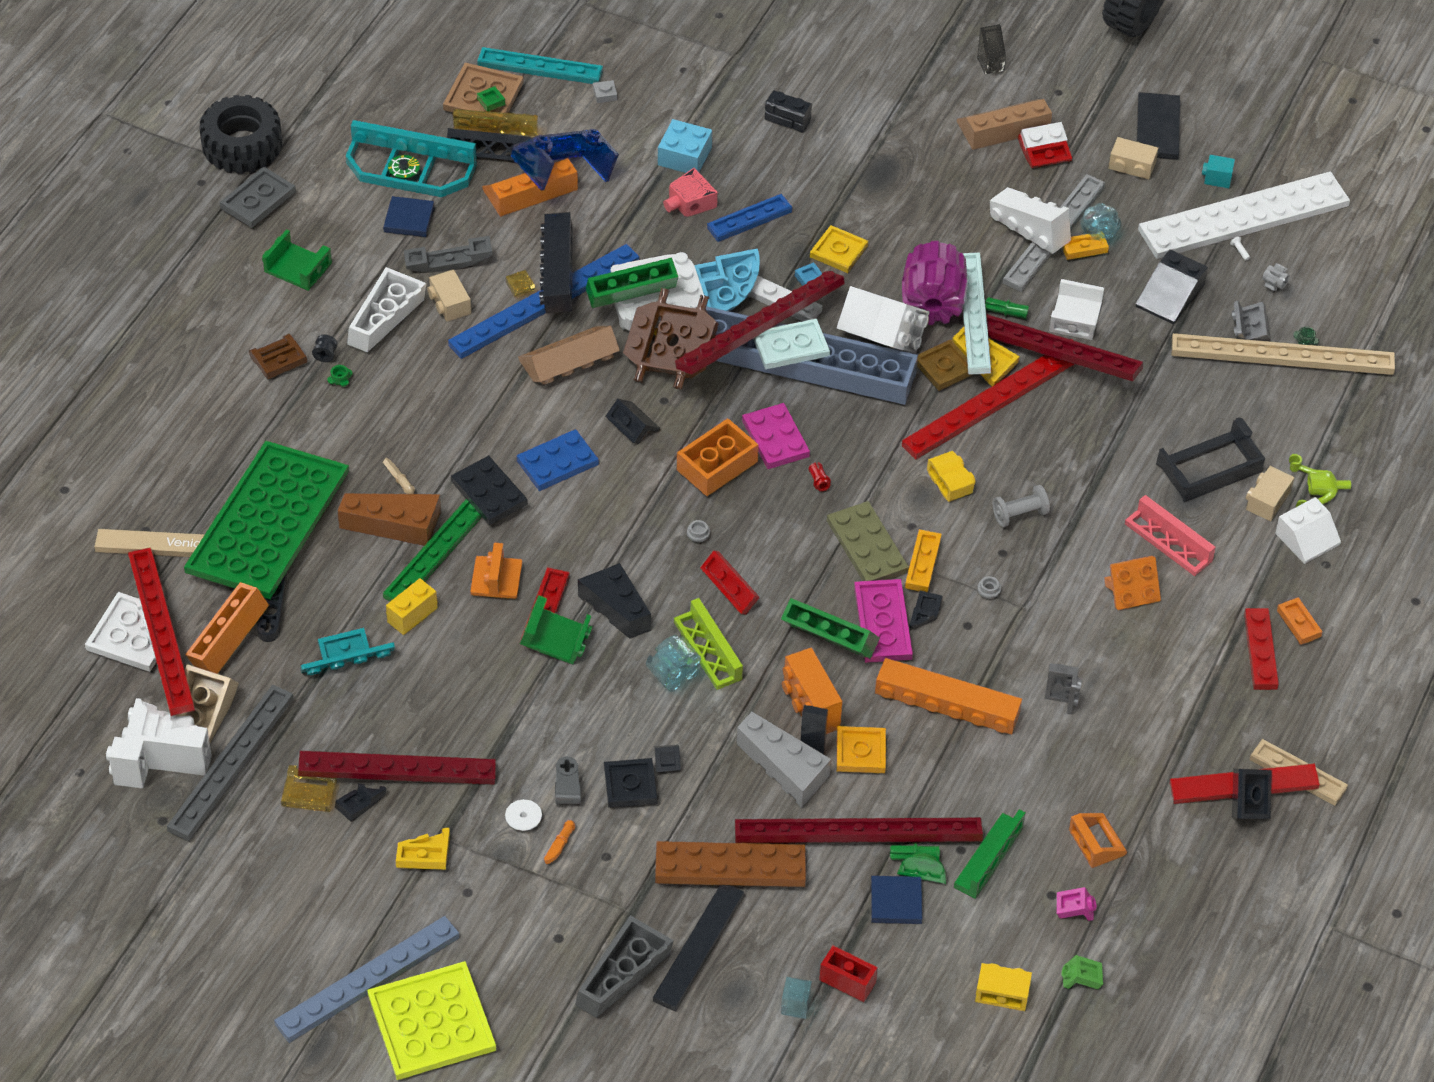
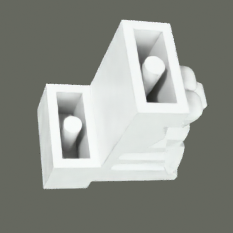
[837,286,929,354]
[106,698,212,788]

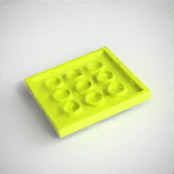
[367,961,496,1080]

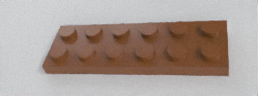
[655,841,806,887]

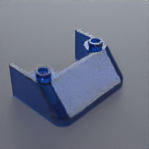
[511,129,619,190]

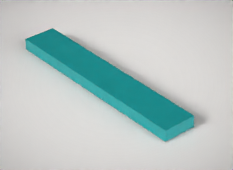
[477,47,603,84]

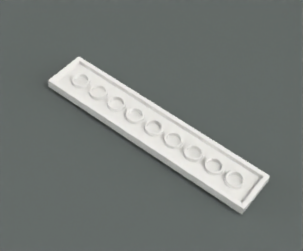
[1138,171,1350,259]

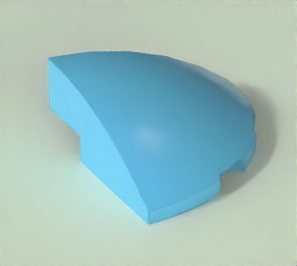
[694,249,760,311]

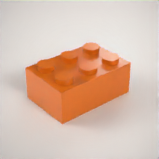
[677,418,759,496]
[782,647,842,734]

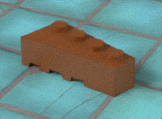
[338,493,441,546]

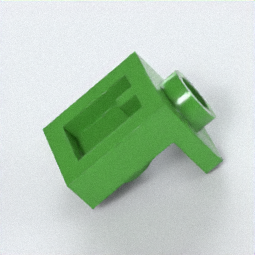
[1061,955,1103,989]

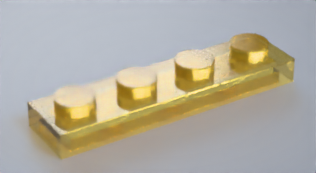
[453,109,538,136]

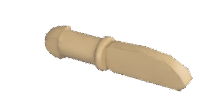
[383,458,415,494]

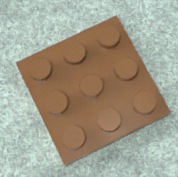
[443,63,524,125]

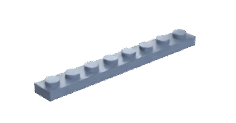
[274,916,459,1043]

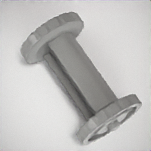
[992,485,1050,527]

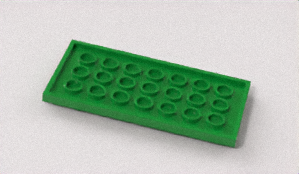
[184,441,349,599]

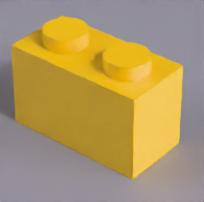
[386,578,438,635]
[975,963,1032,1011]

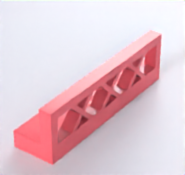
[1125,495,1216,576]

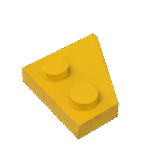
[396,828,450,870]

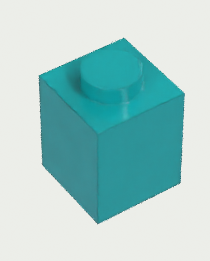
[1202,155,1235,188]

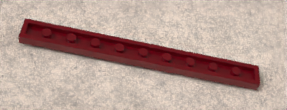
[675,271,845,374]
[735,817,983,843]

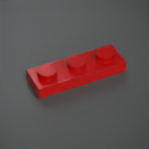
[700,550,760,615]

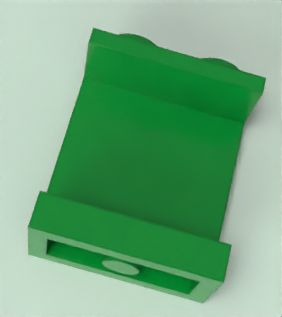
[262,229,332,291]
[520,595,592,665]

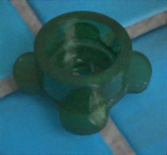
[1293,326,1319,345]

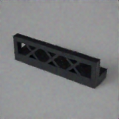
[447,128,534,163]

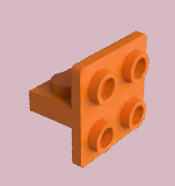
[470,543,522,599]
[1104,556,1161,610]

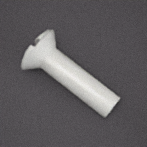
[1230,237,1250,261]

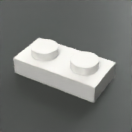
[1020,122,1067,150]

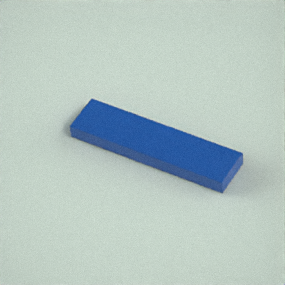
[707,194,792,242]

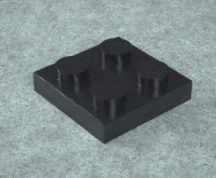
[604,758,657,808]

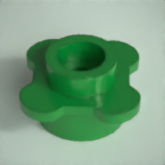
[327,365,353,387]

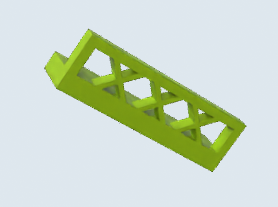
[674,598,743,690]

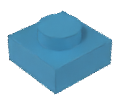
[795,263,822,286]

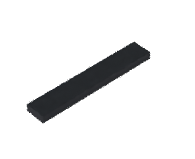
[653,885,744,1012]

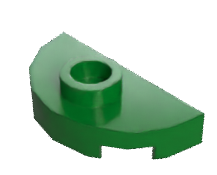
[897,853,947,884]

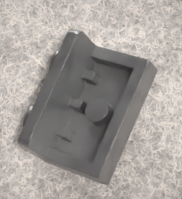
[1232,301,1270,341]
[1044,663,1082,714]

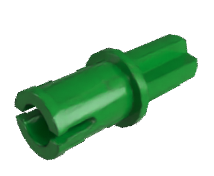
[985,297,1029,320]
[890,843,940,860]

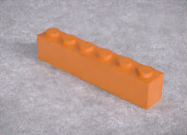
[875,658,1022,735]

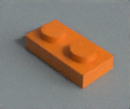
[1277,597,1323,645]

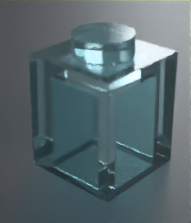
[781,977,812,1019]

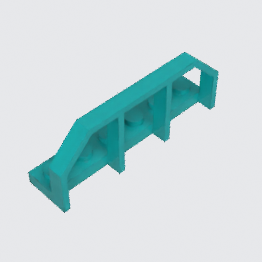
[345,120,477,198]

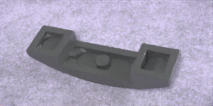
[404,236,493,272]

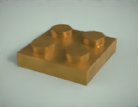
[917,339,973,391]

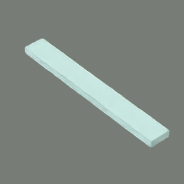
[963,253,991,374]

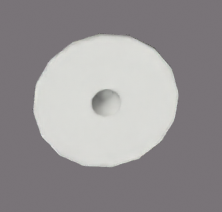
[505,799,542,831]

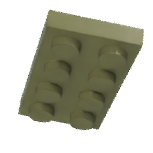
[827,501,909,581]

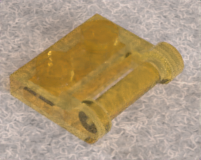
[281,765,338,812]

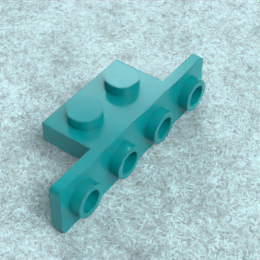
[300,628,395,675]

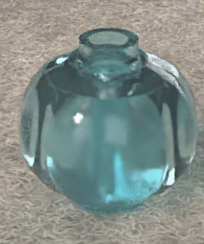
[1080,203,1121,241]

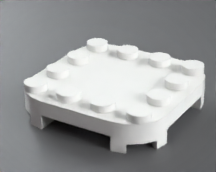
[611,252,704,331]

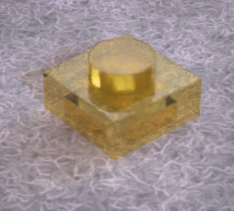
[505,270,535,297]

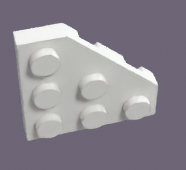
[85,592,156,672]

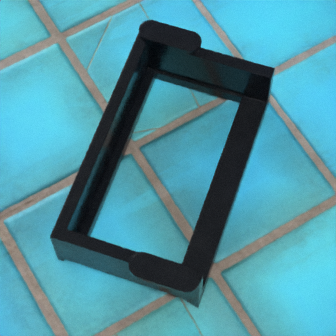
[1156,417,1265,502]

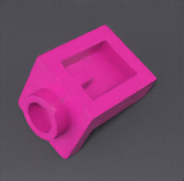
[1056,887,1097,921]

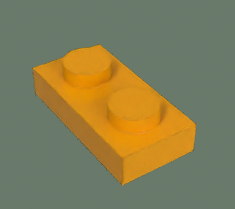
[1062,232,1109,260]

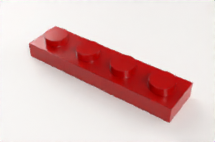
[1244,608,1279,690]

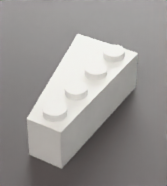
[990,187,1071,254]
[347,267,426,352]

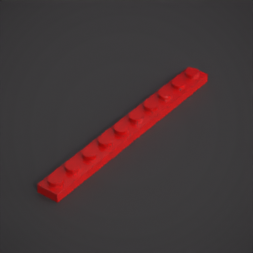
[902,339,1074,460]
[128,547,195,716]

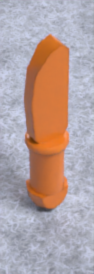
[544,820,575,864]

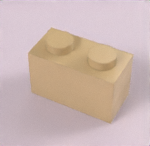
[1108,137,1158,180]
[427,269,471,322]
[1246,466,1295,521]

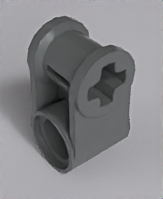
[555,756,581,804]

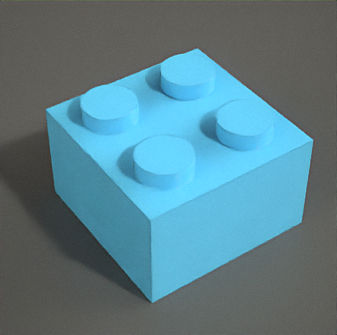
[658,119,712,173]

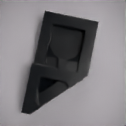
[909,591,943,629]
[335,783,387,821]

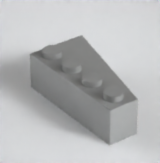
[737,711,831,808]

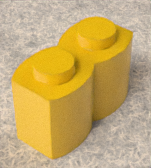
[927,451,975,502]

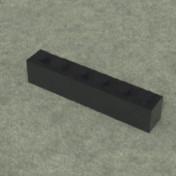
[539,212,573,313]

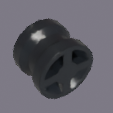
[312,334,338,362]

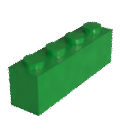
[586,257,679,309]
[781,598,880,659]

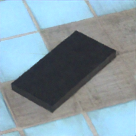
[1136,92,1180,160]

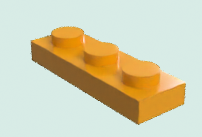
[905,529,942,592]

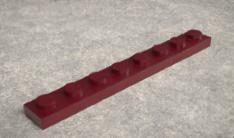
[986,314,1143,382]
[298,751,496,785]

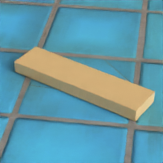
[1250,739,1348,806]

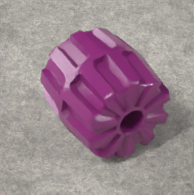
[902,241,968,325]

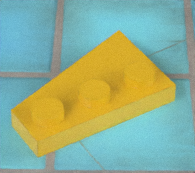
[952,327,1020,386]

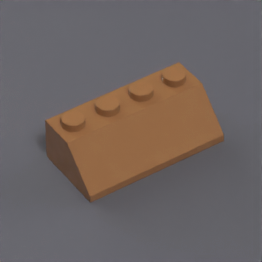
[957,99,1052,150]
[518,326,620,385]

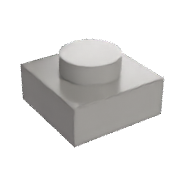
[593,80,617,103]

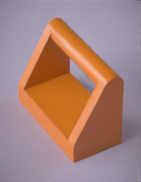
[1069,813,1127,868]

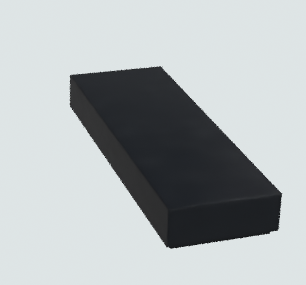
[800,705,828,755]

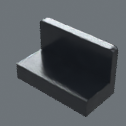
[605,398,660,444]

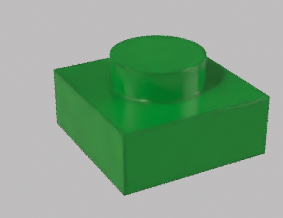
[477,86,506,112]

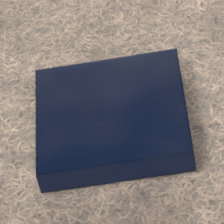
[383,196,434,237]
[871,876,922,924]

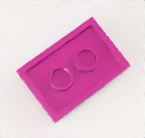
[742,403,810,469]

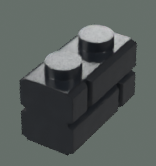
[764,90,812,133]

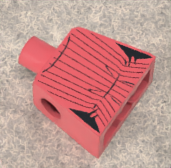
[663,168,718,217]

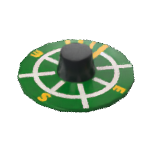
[388,155,420,178]

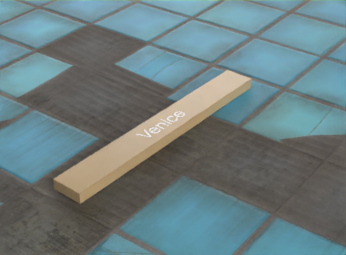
[95,529,204,557]

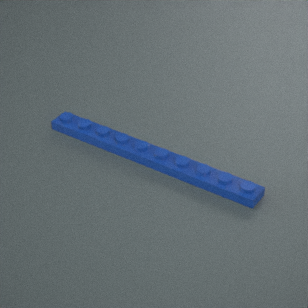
[448,244,639,359]

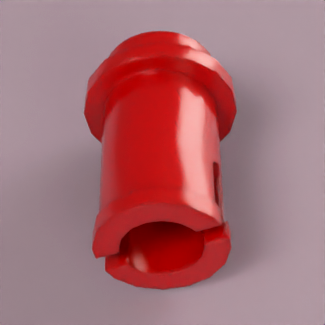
[808,462,831,491]

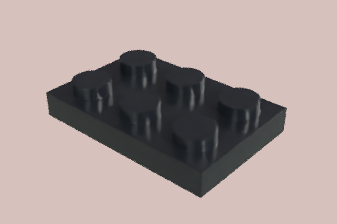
[451,455,528,525]

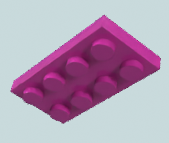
[854,579,913,663]

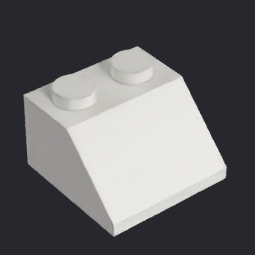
[1275,497,1341,564]

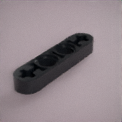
[257,573,287,642]

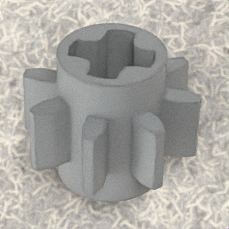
[1262,263,1290,291]

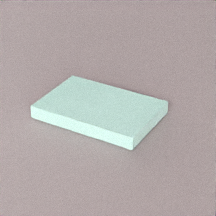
[753,319,830,370]

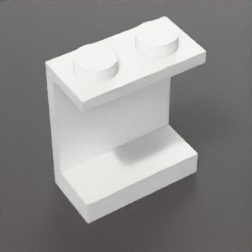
[1049,279,1104,340]

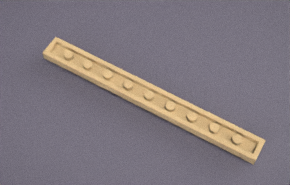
[1171,333,1395,375]

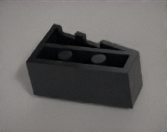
[578,563,651,639]

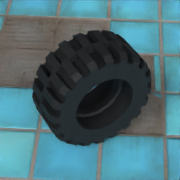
[1102,0,1165,37]
[199,95,283,174]

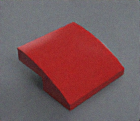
[1018,134,1072,168]

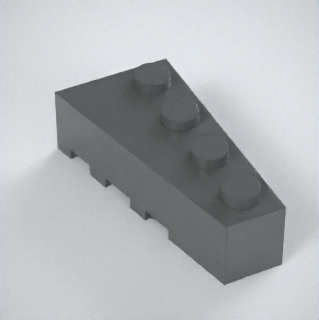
[575,915,674,1018]

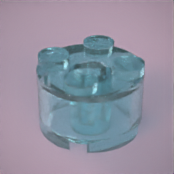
[646,635,701,692]

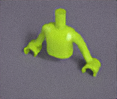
[1289,454,1351,507]

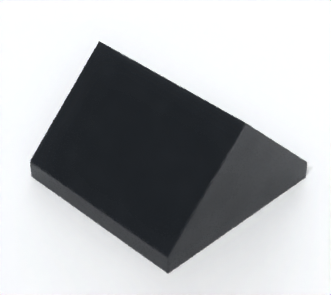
[1232,768,1272,819]

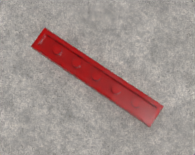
[1169,763,1320,804]

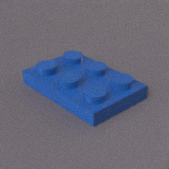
[517,429,599,491]

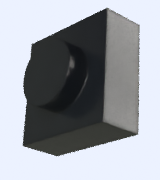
[654,744,681,772]

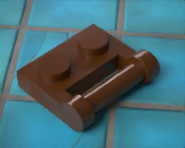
[249,334,307,380]

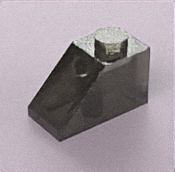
[977,24,1006,75]

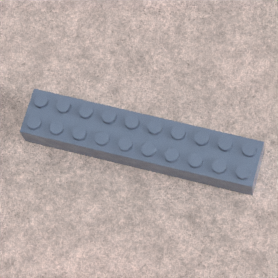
[706,306,918,405]

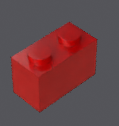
[819,945,878,1002]

